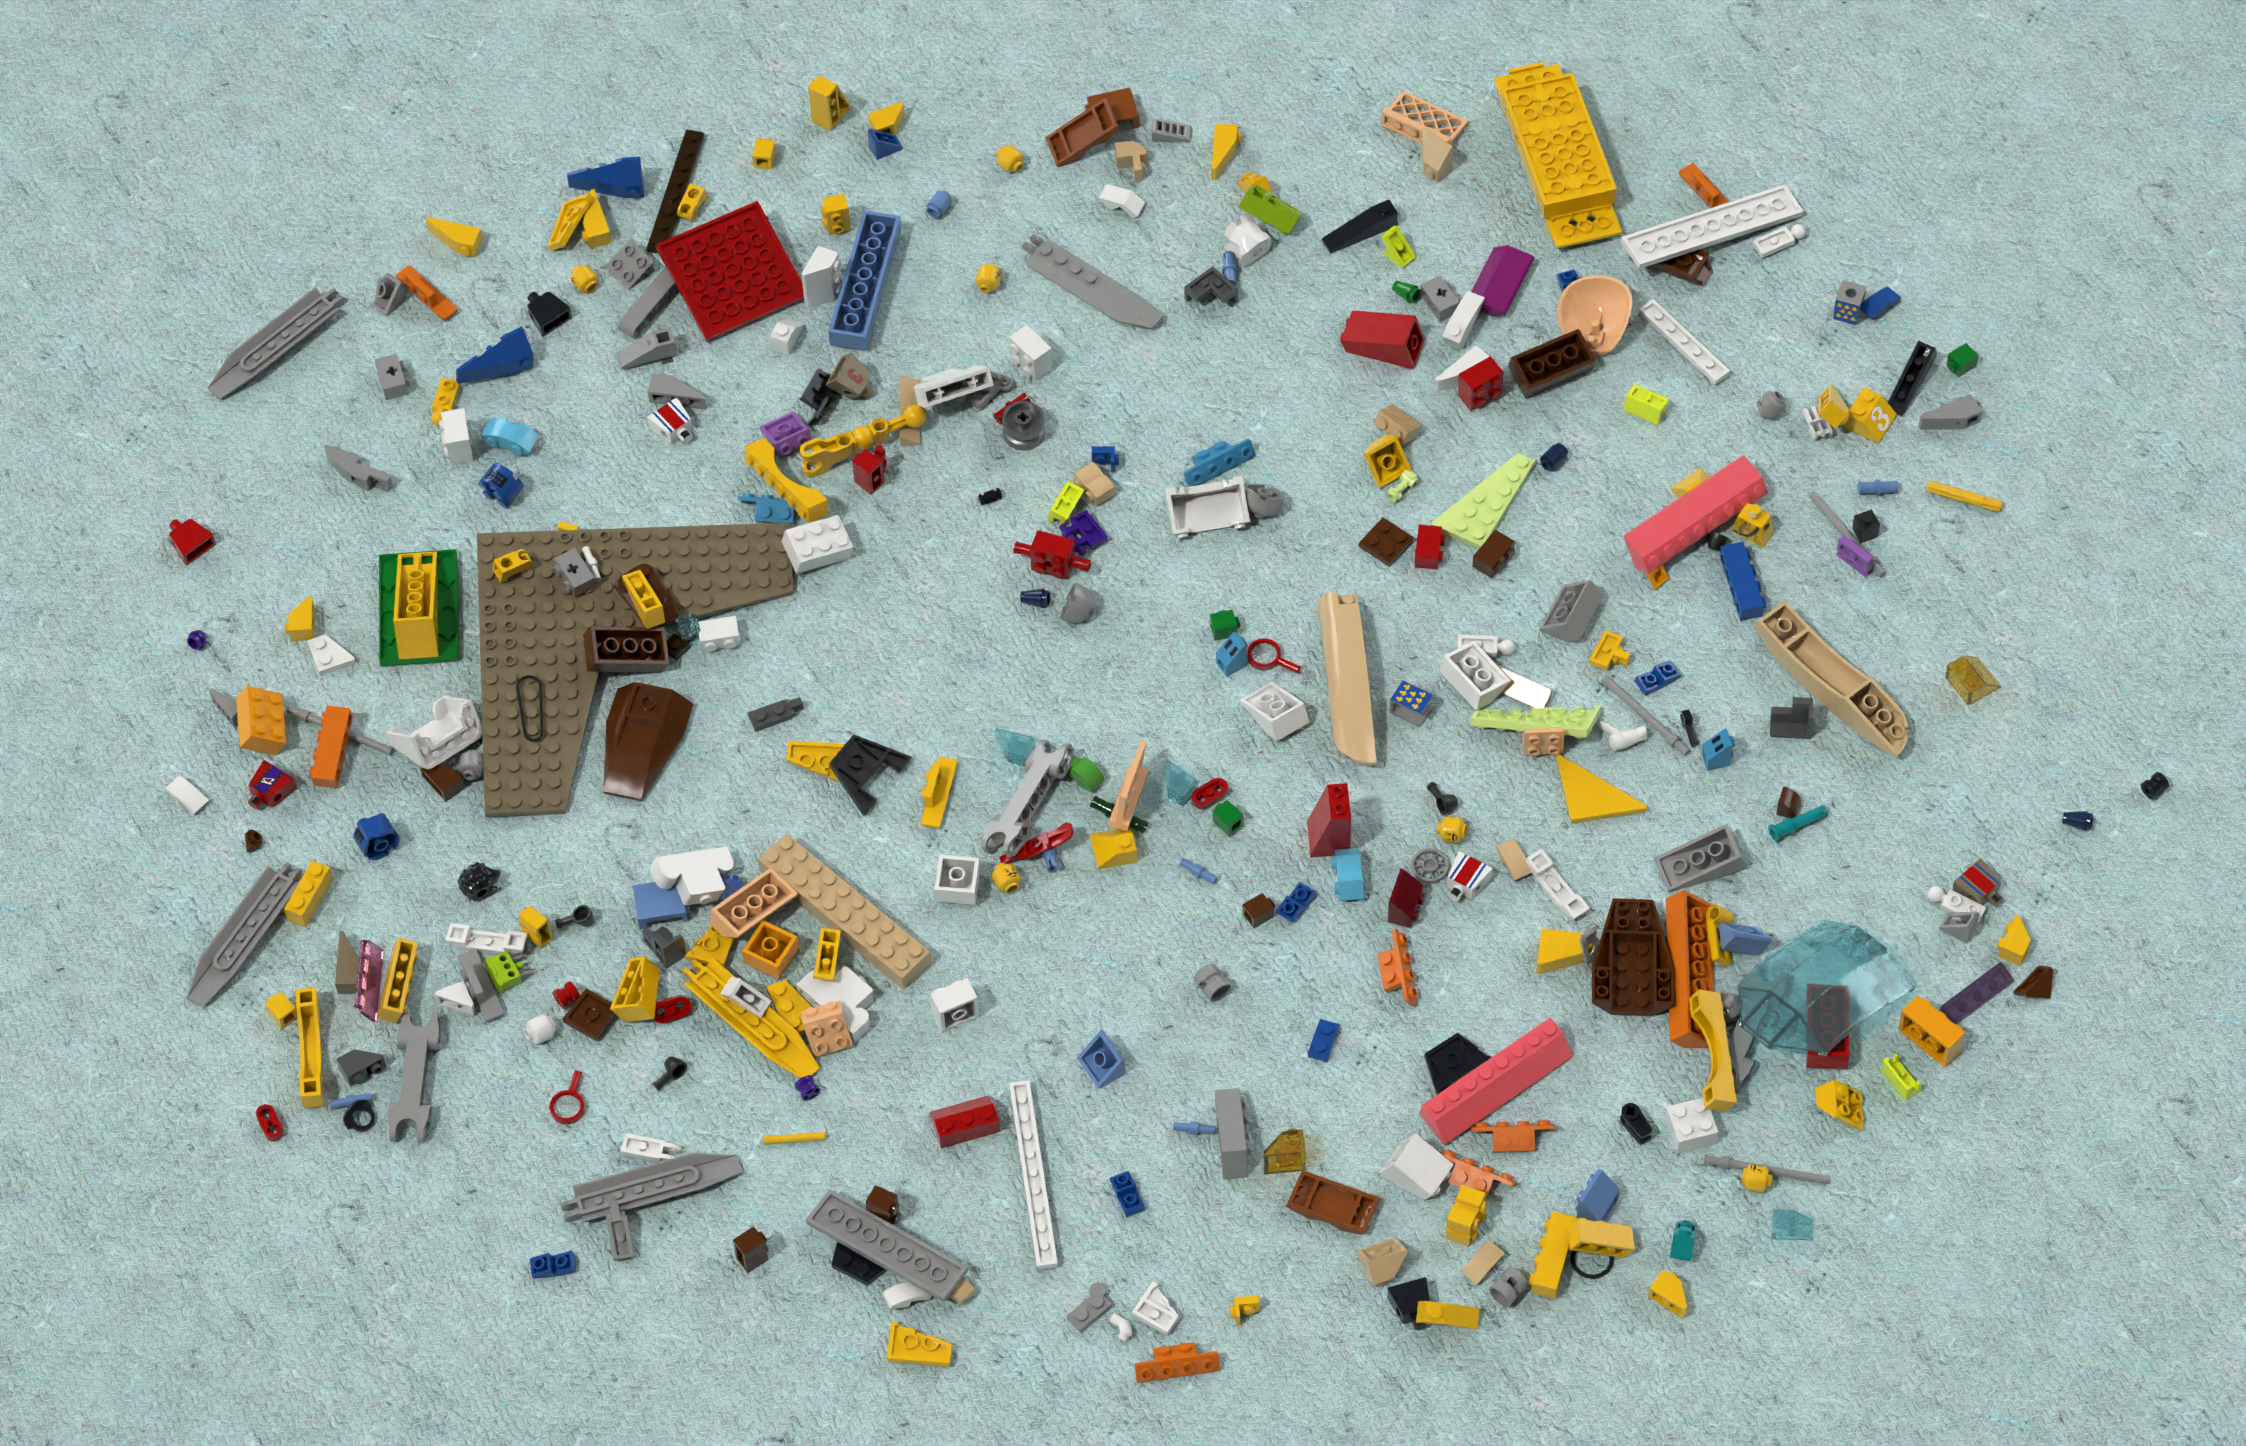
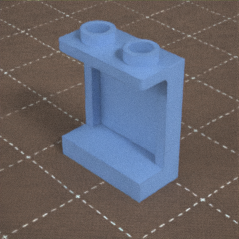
[633,882,690,930]

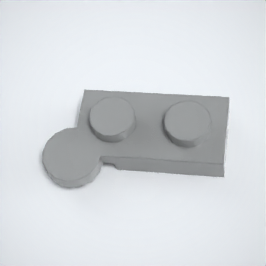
[965,371,1013,409]
[1067,1282,1112,1333]

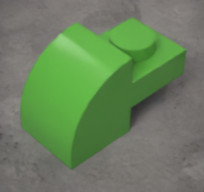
[1066,756,1105,792]

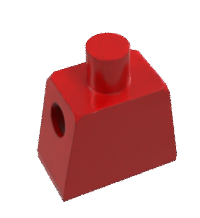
[169,519,216,566]

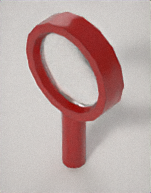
[1247,638,1301,673]
[549,1070,585,1125]

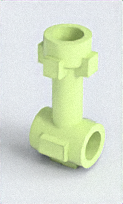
[1387,470,1419,502]

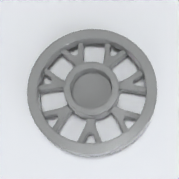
[1411,848,1449,883]

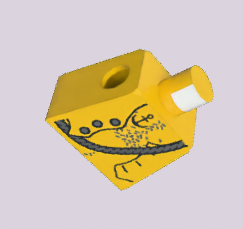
[1731,503,1773,548]

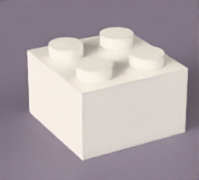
[1009,325,1053,382]
[439,408,473,465]
[934,855,980,905]
[930,978,979,1032]
[1665,1098,1719,1154]

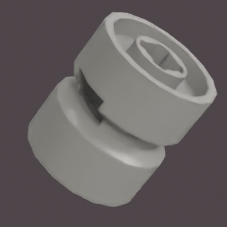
[1194,963,1231,1002]
[1489,1267,1529,1307]

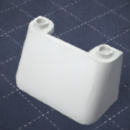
[1164,476,1250,539]
[385,696,482,769]

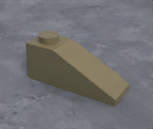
[335,931,366,994]

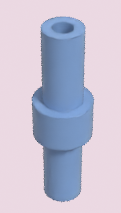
[1179,858,1217,884]
[330,1093,372,1109]
[1173,1122,1215,1135]

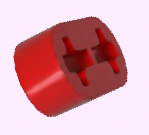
[256,1104,283,1142]

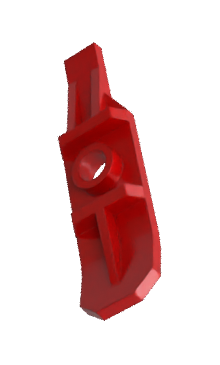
[999,822,1074,864]

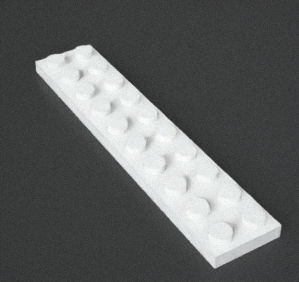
[1621,184,1804,269]

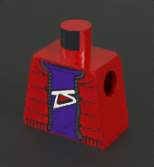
[248,760,296,809]

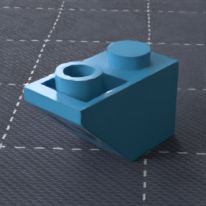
[1216,631,1248,677]
[1701,729,1735,771]

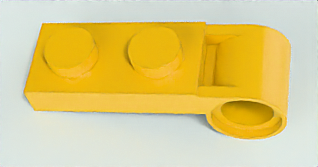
[1706,904,1733,967]

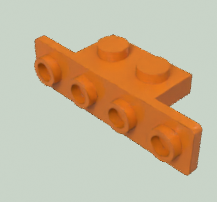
[1679,163,1729,208]
[396,265,458,321]
[1377,929,1418,1007]
[1471,1120,1555,1152]
[1439,1149,1518,1198]
[1134,1342,1220,1383]

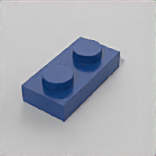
[1308,1019,1339,1062]

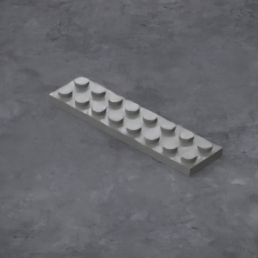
[806,1189,968,1302]

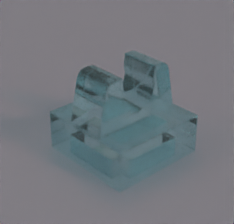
[676,613,701,641]

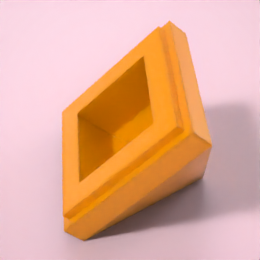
[1646,565,1669,590]

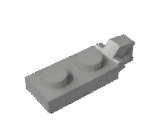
[606,1201,634,1261]

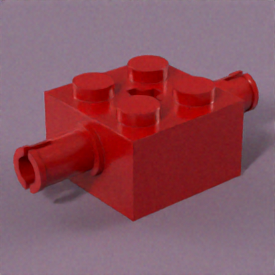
[1013,530,1091,580]

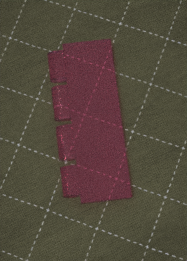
[354,940,383,1022]

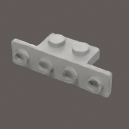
[457,949,504,1022]

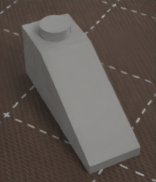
[648,373,707,410]

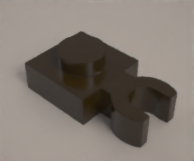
[667,626,696,661]

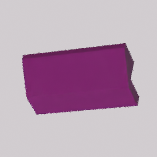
[1471,245,1534,317]

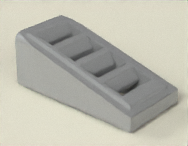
[1152,118,1190,142]
[209,688,238,727]

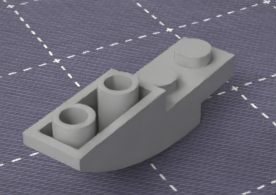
[324,444,393,492]

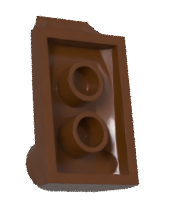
[1646,249,1712,286]
[614,564,680,627]

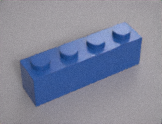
[1719,542,1766,621]

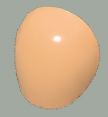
[1557,275,1632,356]

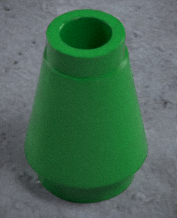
[1392,280,1421,303]

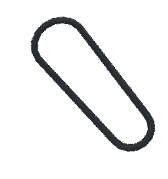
[516,675,543,742]

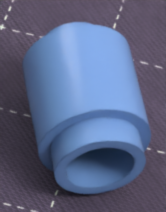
[926,191,952,218]

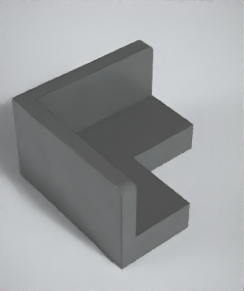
[1184,266,1238,303]
[1770,697,1813,739]
[642,927,686,969]

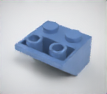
[1575,1169,1620,1221]

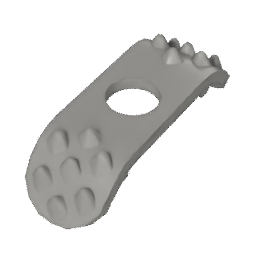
[1580,924,1599,974]

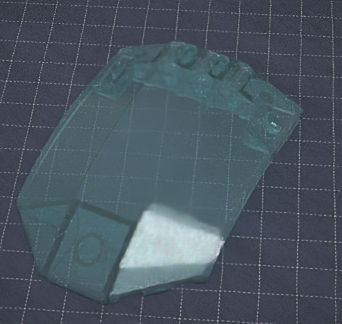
[1737,920,1915,1056]

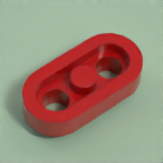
[1192,778,1228,809]
[654,995,691,1023]

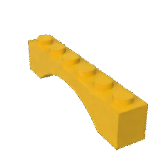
[744,438,828,523]
[295,987,324,1108]
[1689,989,1737,1112]

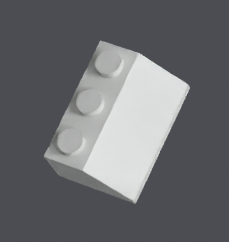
[801,246,842,308]
[1439,641,1511,711]

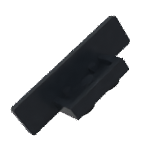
[799,368,836,426]

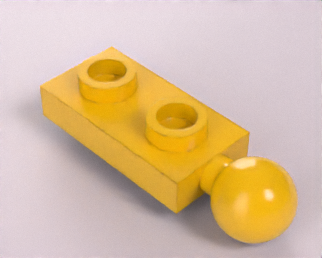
[431,378,461,426]

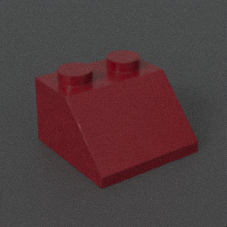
[1388,869,1426,928]

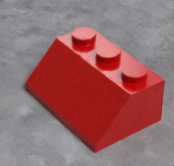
[929,1095,1000,1149]

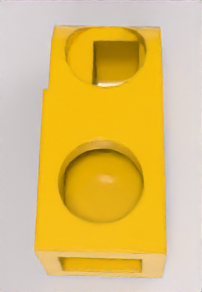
[677,183,707,221]
[493,549,533,583]

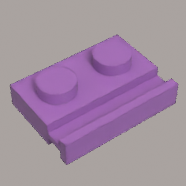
[1836,535,1873,578]

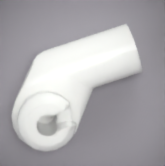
[1109,1313,1132,1342]

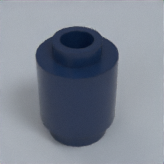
[1540,443,1568,471]

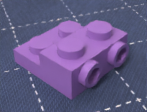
[760,411,812,456]

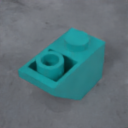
[1670,1220,1697,1261]

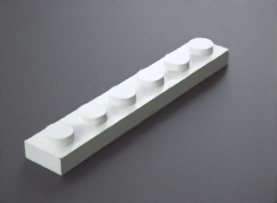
[1639,299,1730,385]

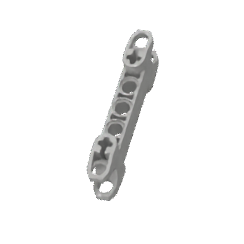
[981,740,1075,857]
[1706,963,1789,1095]
[387,1011,441,1143]

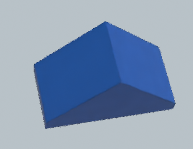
[868,128,903,160]

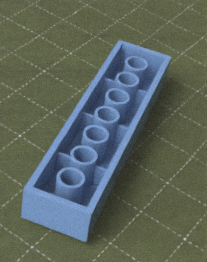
[828,210,902,351]

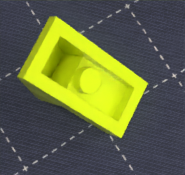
[1381,226,1416,268]

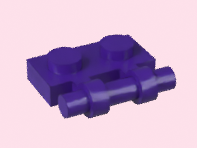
[1059,509,1108,556]

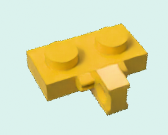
[1589,630,1631,671]

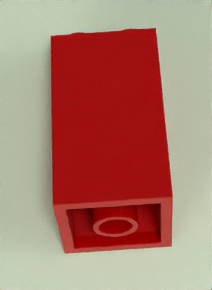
[1340,310,1425,369]
[1307,783,1351,858]

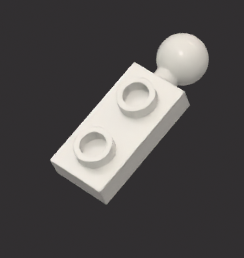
[1752,224,1806,258]
[1458,635,1515,657]
[1928,886,1986,925]

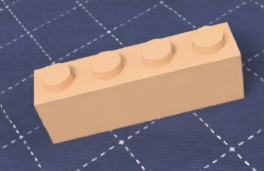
[709,867,798,938]

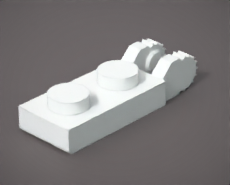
[620,1133,681,1162]

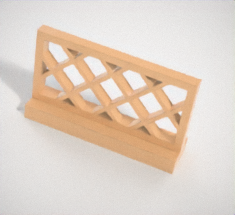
[1380,91,1468,145]
[1108,740,1149,831]

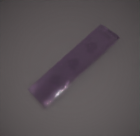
[1940,962,2014,1024]

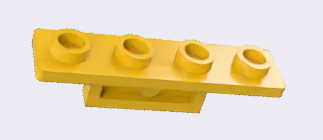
[921,757,957,829]

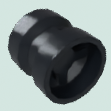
[2140,772,2169,799]

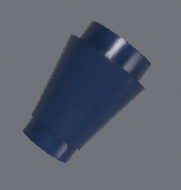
[1020,588,1050,608]
[2062,811,2093,831]

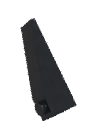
[1322,199,1398,254]
[1887,340,1937,417]

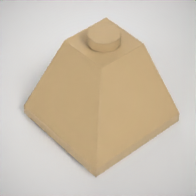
[1421,127,1453,183]
[1356,1238,1408,1286]

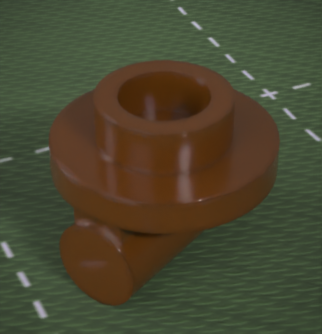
[245,830,262,853]

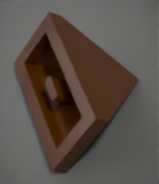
[2013,965,2053,999]

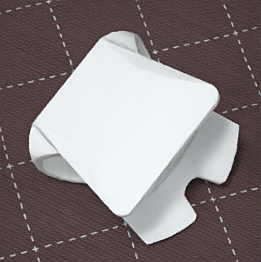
[1224,215,1271,266]

